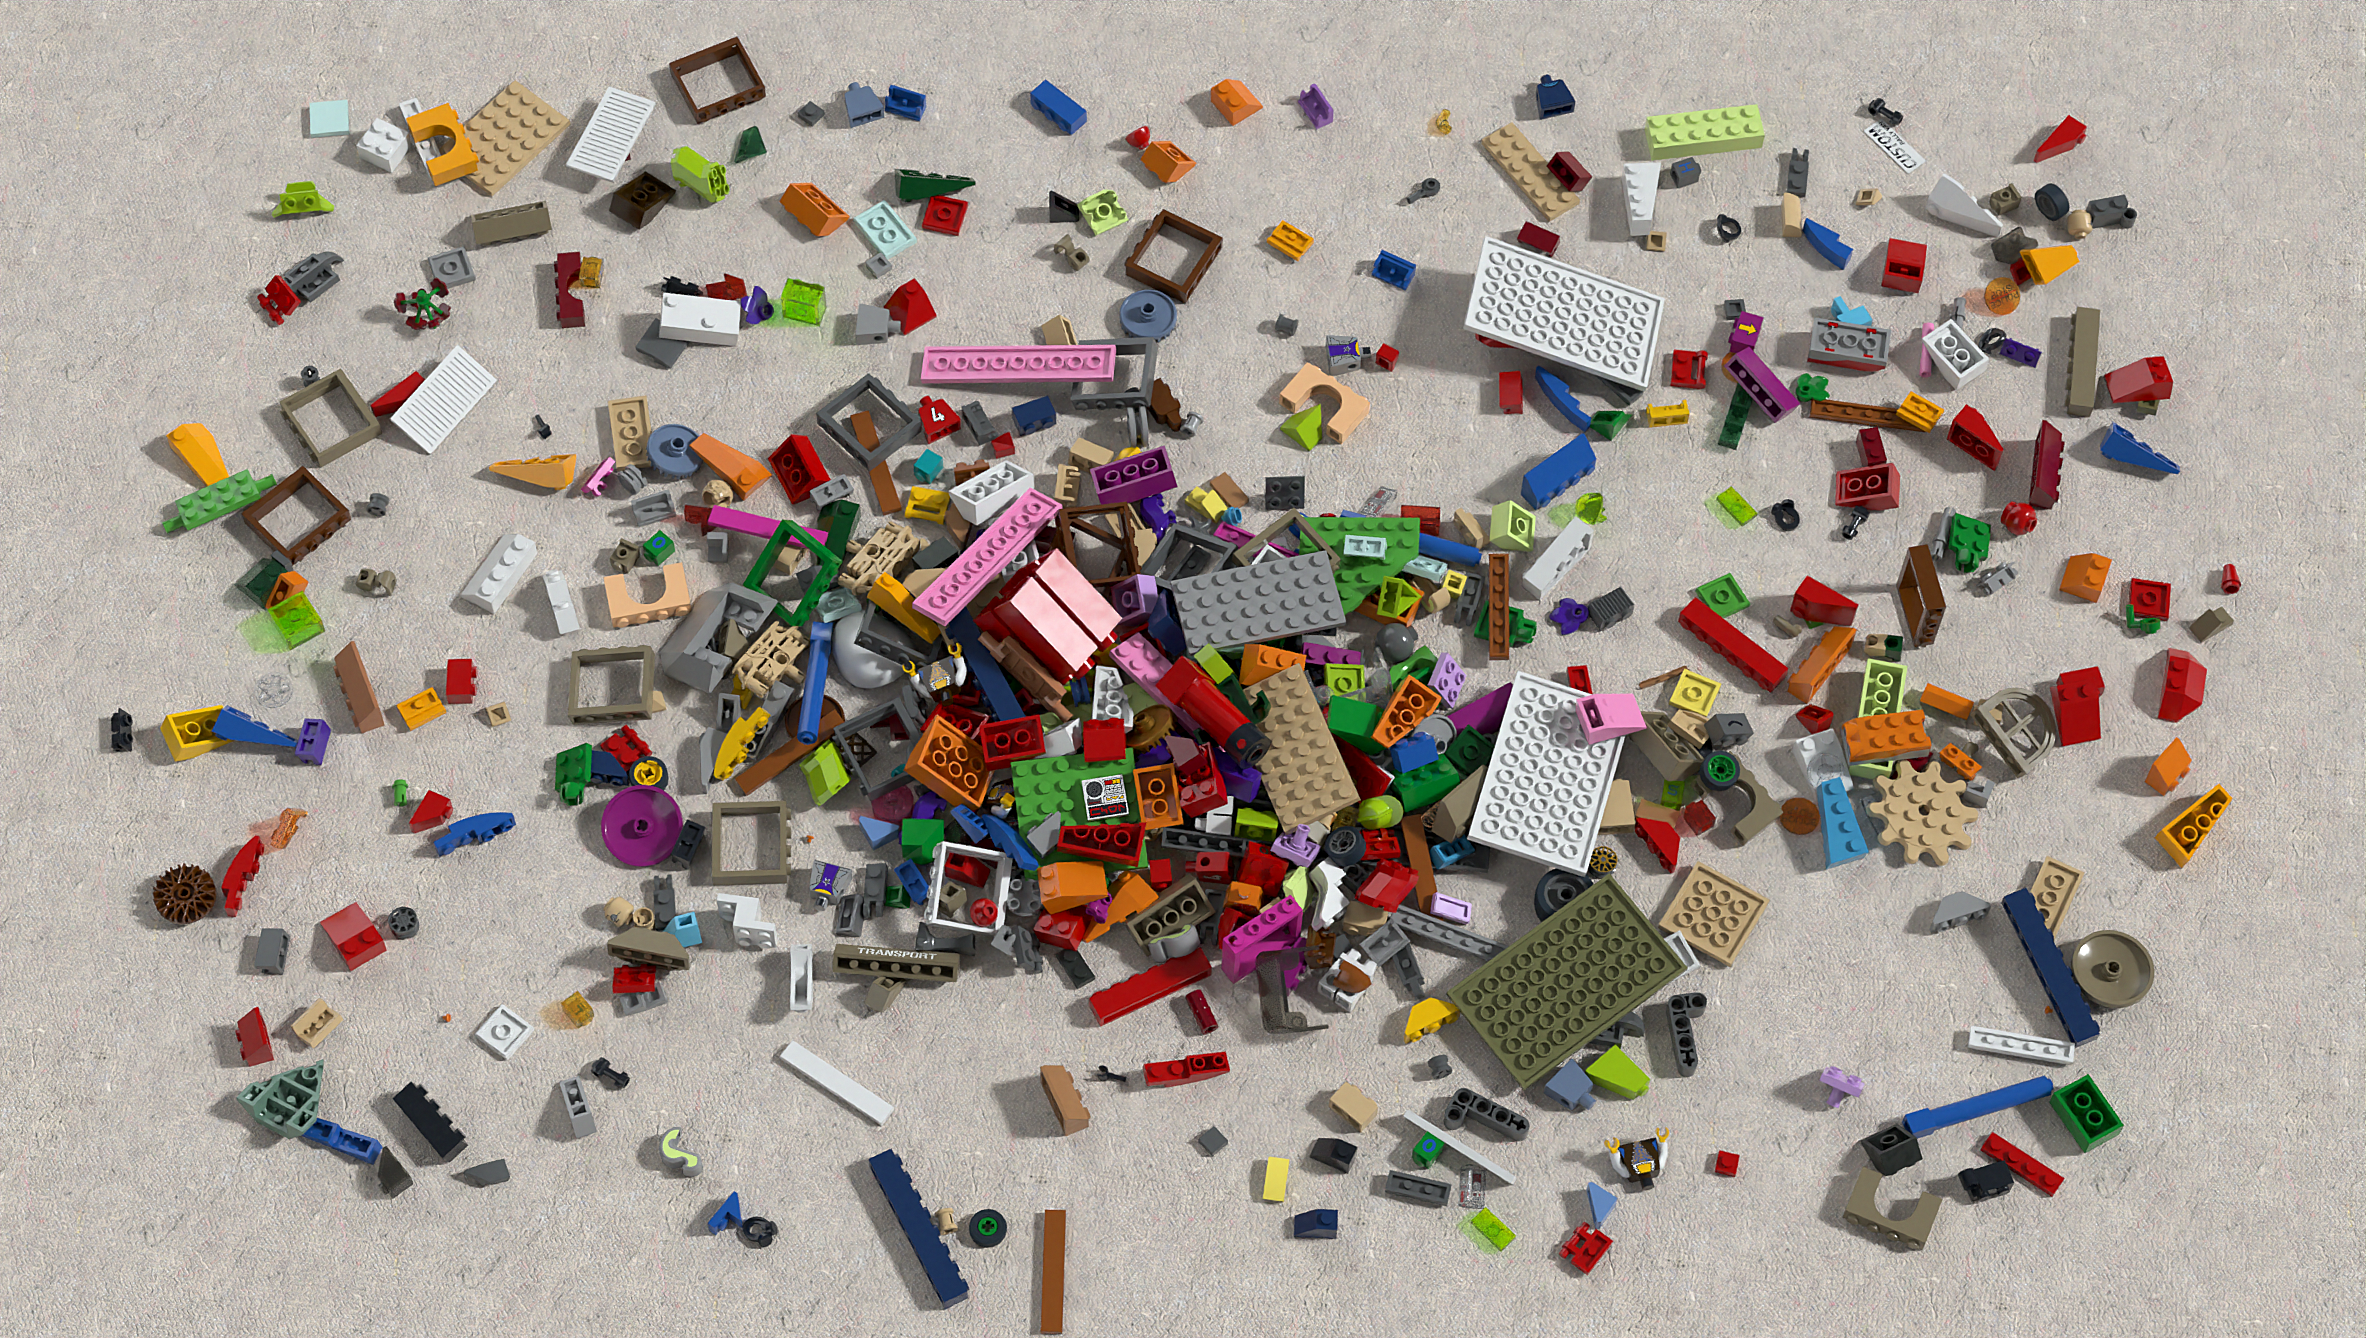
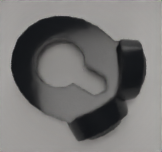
[1771,499,1800,531]
[742,1216,778,1247]

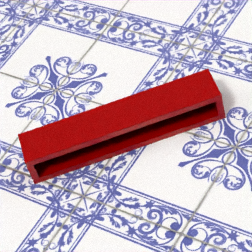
[1678,597,1789,693]
[1089,947,1212,1027]

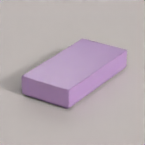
[1430,892,1472,925]

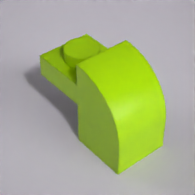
[1194,643,1238,684]

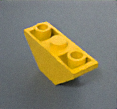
[1404,997,1460,1044]

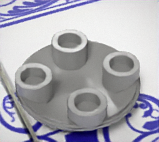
[1006,878,1044,916]

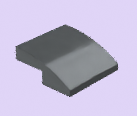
[635,318,690,369]

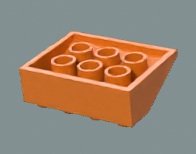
[904,715,995,811]

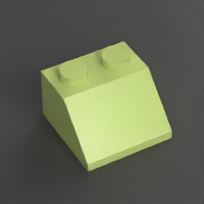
[1489,500,1536,552]

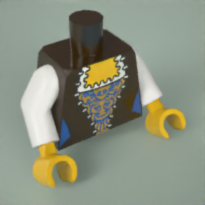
[902,643,967,706]
[981,777,1017,819]
[1604,1127,1669,1191]

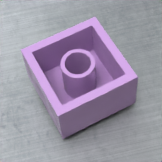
[1110,574,1158,627]

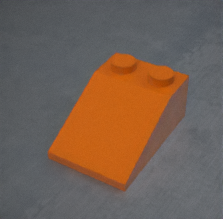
[1133,763,1183,830]
[1037,861,1108,915]

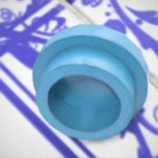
[1221,507,1242,526]

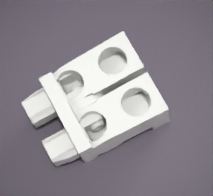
[1317,948,1377,1012]

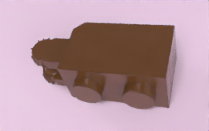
[1140,378,1182,432]

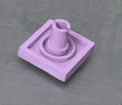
[1427,652,1467,709]
[1270,824,1321,868]
[1819,1066,1865,1108]

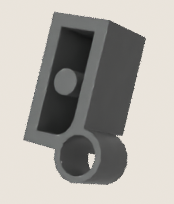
[2086,194,2137,229]

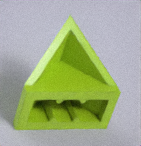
[1280,404,1322,452]
[1377,576,1422,618]

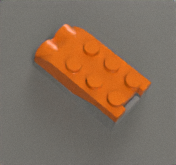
[1840,710,1932,766]

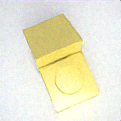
[1185,486,1227,524]

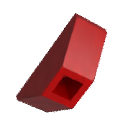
[1635,817,1680,874]

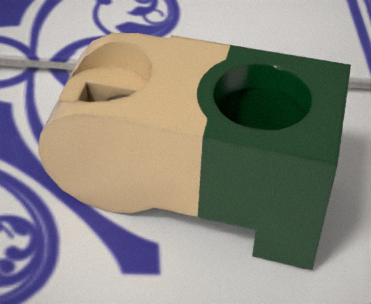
[1864,634,1903,662]

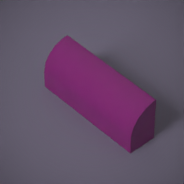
[1724,347,1800,423]
[1447,682,1513,737]

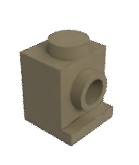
[1989,183,2022,215]
[610,538,640,574]
[938,881,967,918]

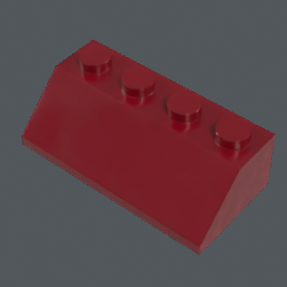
[2028,420,2065,510]

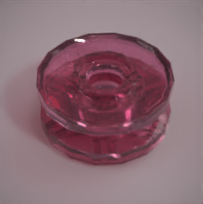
[871,785,915,826]

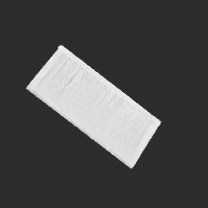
[566,86,656,182]
[390,345,497,455]

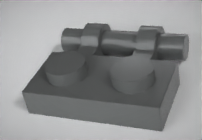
[1011,925,1043,974]

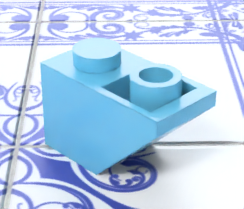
[664,912,702,947]

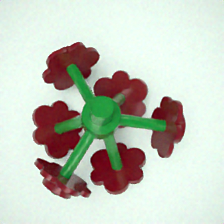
[394,277,451,330]

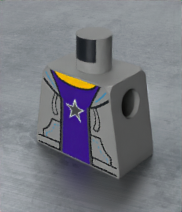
[1325,335,1371,376]
[809,859,853,911]

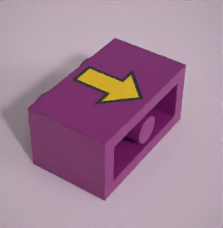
[1728,311,1764,353]

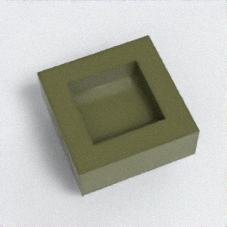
[2137,400,2160,416]

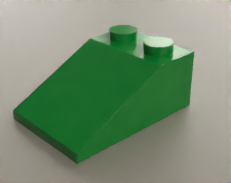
[1327,695,1386,756]

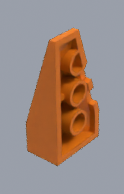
[1081,871,1159,943]

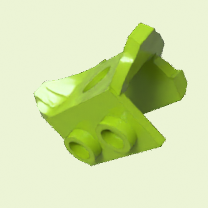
[272,181,334,218]

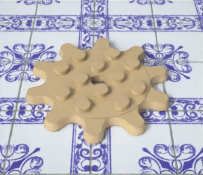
[1866,760,1978,866]

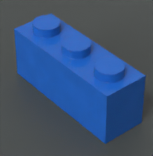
[1030,79,1087,135]

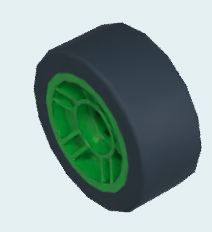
[1699,750,1740,792]

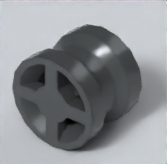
[366,493,390,517]
[1428,1054,1452,1079]

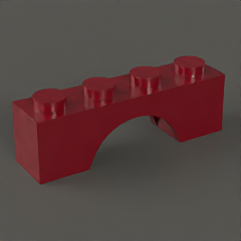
[554,251,585,329]

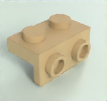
[1453,508,1491,549]
[291,998,344,1049]

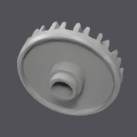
[1404,712,1457,754]

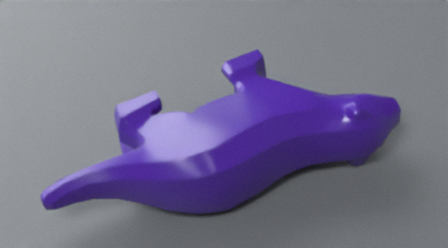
[1139,493,1177,546]
[898,791,948,845]

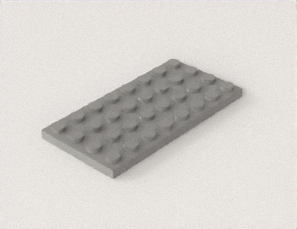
[1170,550,1346,656]

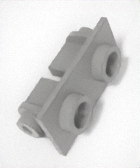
[1976,562,2018,595]

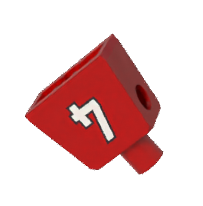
[918,396,961,444]
[1185,852,1235,885]

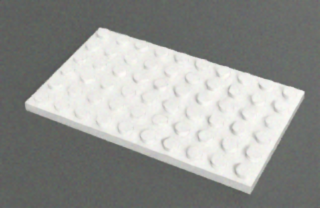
[1463,236,1665,392]
[1467,671,1625,877]

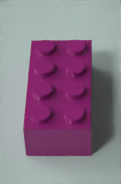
[1090,445,1178,504]

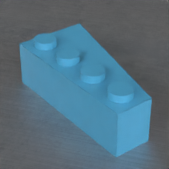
[1816,777,1869,870]

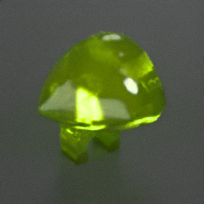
[1575,492,1607,525]

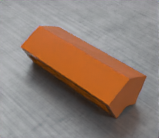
[1920,683,1974,720]

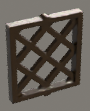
[838,732,877,776]

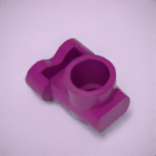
[1085,892,1112,924]

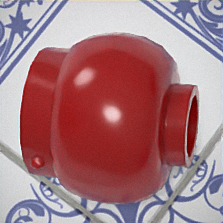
[2001,501,2037,535]

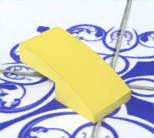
[1263,1156,1290,1202]

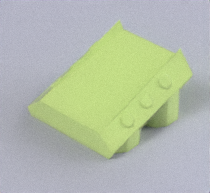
[1077,189,1129,235]
[1283,866,1318,914]

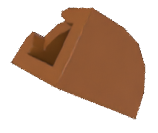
[1333,960,1372,993]

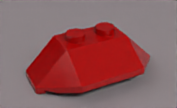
[2157,648,2207,722]

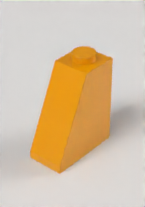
[2019,245,2080,285]

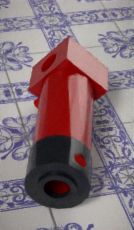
[1155,656,1271,769]

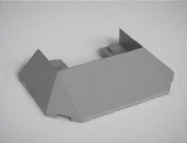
[660,582,778,693]

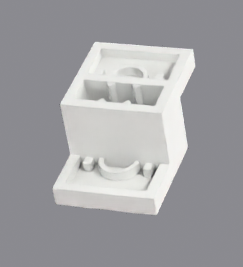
[717,893,778,949]

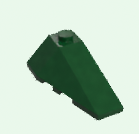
[894,169,976,202]
[816,499,861,571]

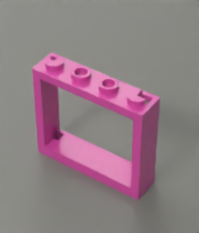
[1221,895,1303,984]

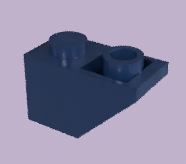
[590,750,629,786]

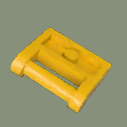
[905,486,951,525]

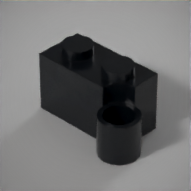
[1958,1160,2014,1202]

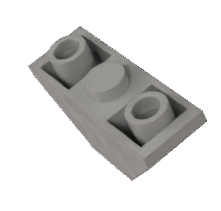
[1929,891,1991,933]

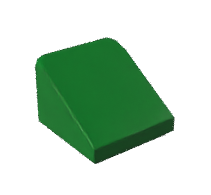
[884,884,911,909]

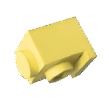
[1439,570,1467,599]

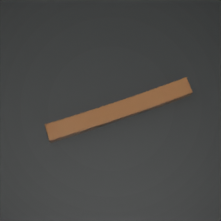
[1639,666,1690,689]

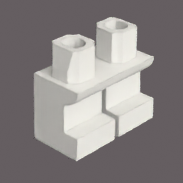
[1195,796,1234,836]

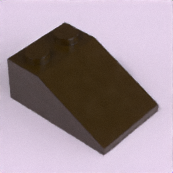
[609,171,676,230]

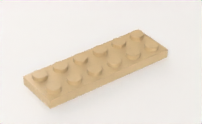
[1481,122,1580,222]

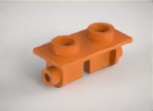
[1939,743,1982,781]

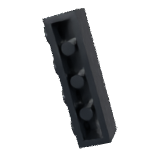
[392,1081,468,1162]

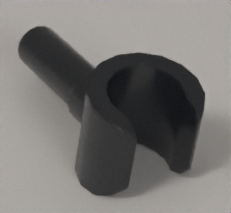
[535,414,552,439]
[1097,1065,1127,1082]

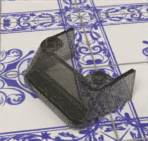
[1255,945,1329,1034]

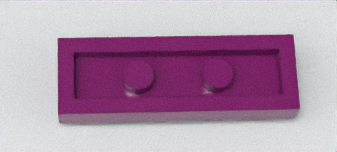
[1301,642,1361,667]

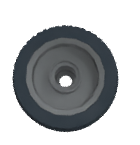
[1534,868,1594,923]

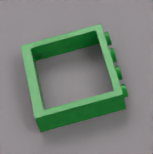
[743,519,842,627]

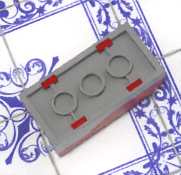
[1807,318,1891,372]

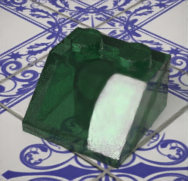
[234,558,288,609]

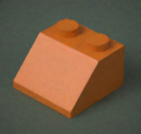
[1211,79,1263,126]
[1140,141,1197,183]
[2059,553,2112,603]
[2145,737,2192,796]

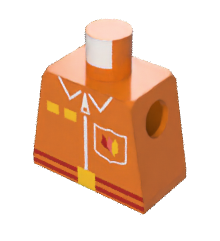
[1223,881,1265,916]

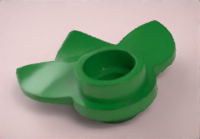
[1795,373,1830,402]

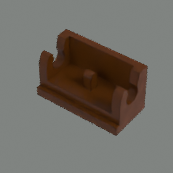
[1304,925,1336,970]

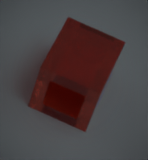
[1683,800,1716,836]

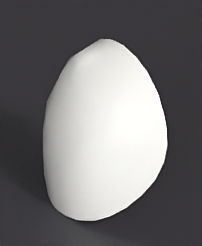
[832,610,916,688]

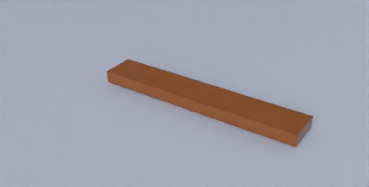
[1809,399,1926,432]
[850,410,902,516]
[1489,554,1509,661]
[735,709,844,796]
[1400,814,1443,921]
[1041,1210,1066,1334]

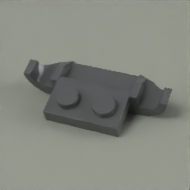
[284,251,344,303]
[1589,1011,1645,1049]

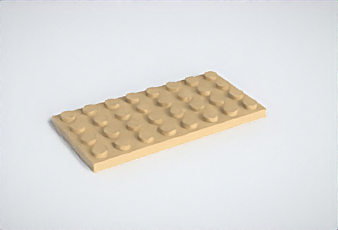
[1243,663,1361,835]

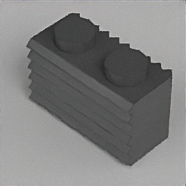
[1588,586,1635,630]

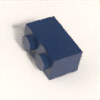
[1012,395,1057,436]

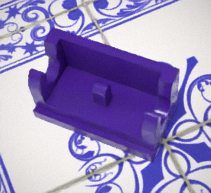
[295,718,331,766]

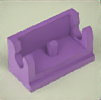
[1298,83,1334,130]

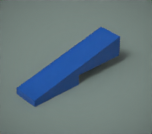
[301,1118,383,1165]

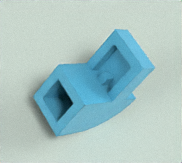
[1831,296,1873,326]

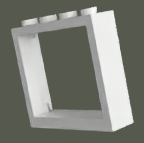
[924,841,1013,937]

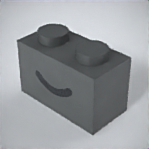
[1704,713,1754,746]

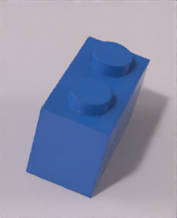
[1389,732,1439,773]

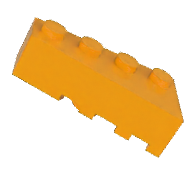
[2154,784,2233,868]

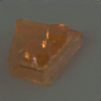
[270,808,308,849]

